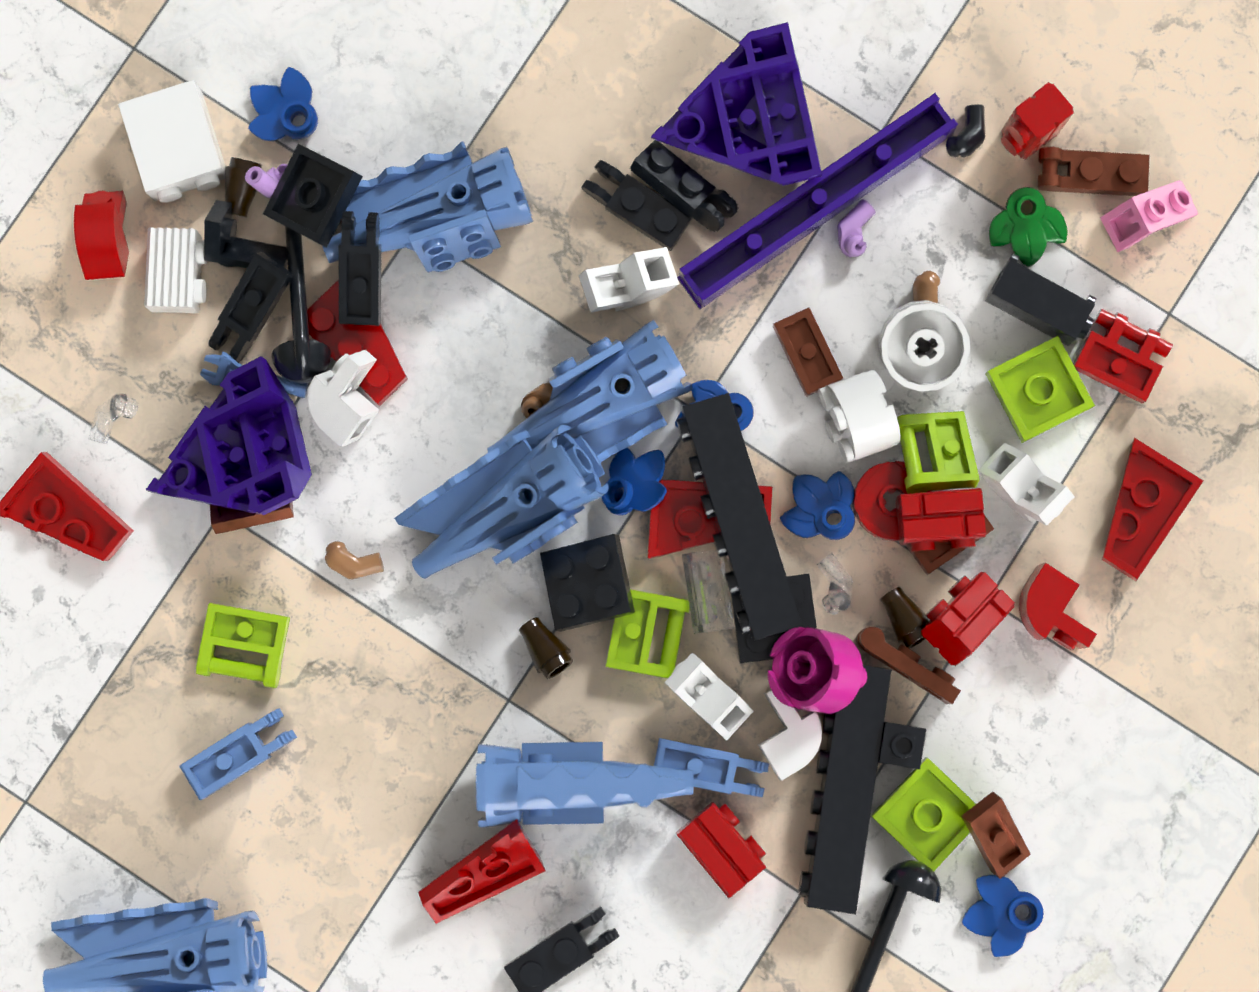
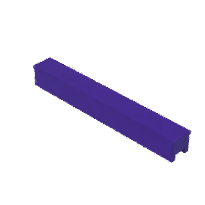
[677,93,958,310]

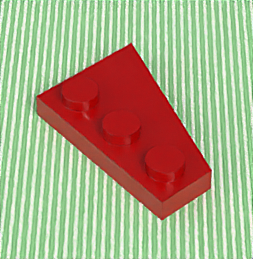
[307,279,408,406]
[1102,438,1204,582]
[0,452,134,561]
[648,479,773,559]
[418,819,546,924]

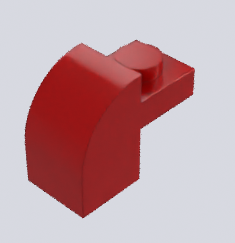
[74,191,129,280]
[1019,563,1097,651]

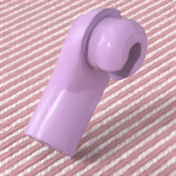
[245,164,288,198]
[837,199,876,257]

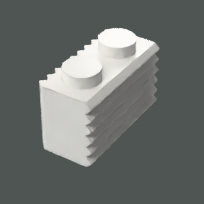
[144,227,207,313]

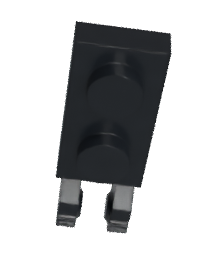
[630,140,738,232]
[581,160,692,251]
[339,211,381,326]
[208,252,294,363]
[504,907,620,992]

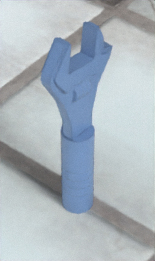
[200,352,308,398]

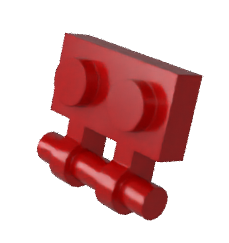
[1073,308,1173,404]

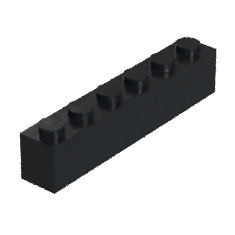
[676,393,802,641]
[798,665,892,915]

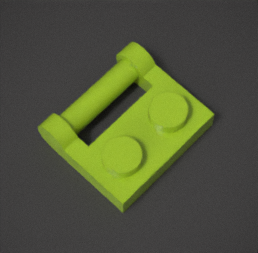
[897,411,980,494]
[606,589,691,679]
[196,603,290,688]

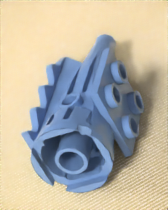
[323,141,533,273]
[487,320,693,463]
[394,424,608,579]
[476,742,693,827]
[43,898,267,992]

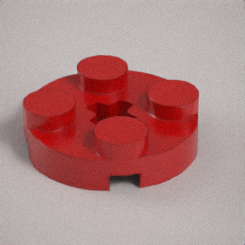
[852,461,932,541]

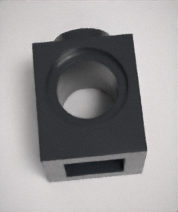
[878,722,926,769]

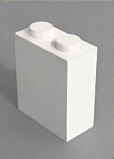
[118,80,225,203]

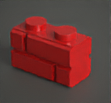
[1001,82,1074,160]
[896,488,986,552]
[921,572,1015,666]
[676,802,766,898]

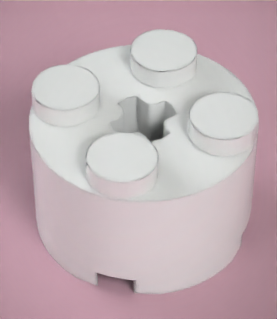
[818,370,901,463]

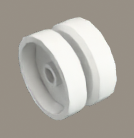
[879,300,971,392]

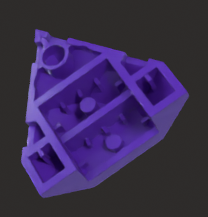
[651,22,822,186]
[145,356,312,515]

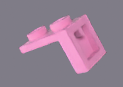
[1100,180,1198,252]

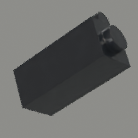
[985,253,1097,346]

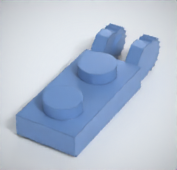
[179,708,297,801]
[654,738,769,797]

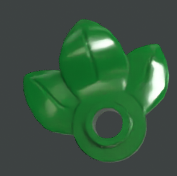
[989,187,1068,267]

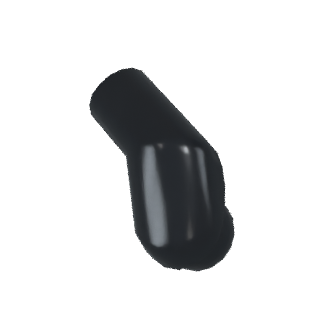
[946,104,985,158]

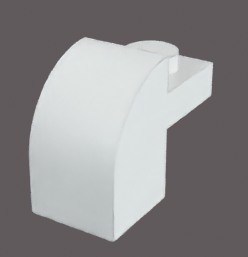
[579,247,679,312]
[308,350,379,447]
[978,443,1074,526]
[665,653,753,741]
[758,690,822,781]

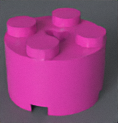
[768,627,867,714]

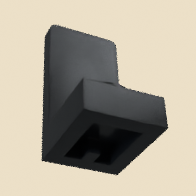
[204,200,288,269]

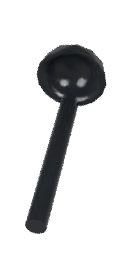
[271,226,331,384]
[851,860,942,992]

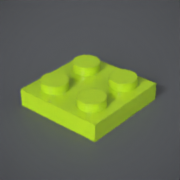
[985,336,1095,443]
[871,757,976,871]

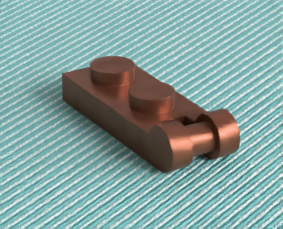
[1037,147,1150,196]
[856,627,961,704]

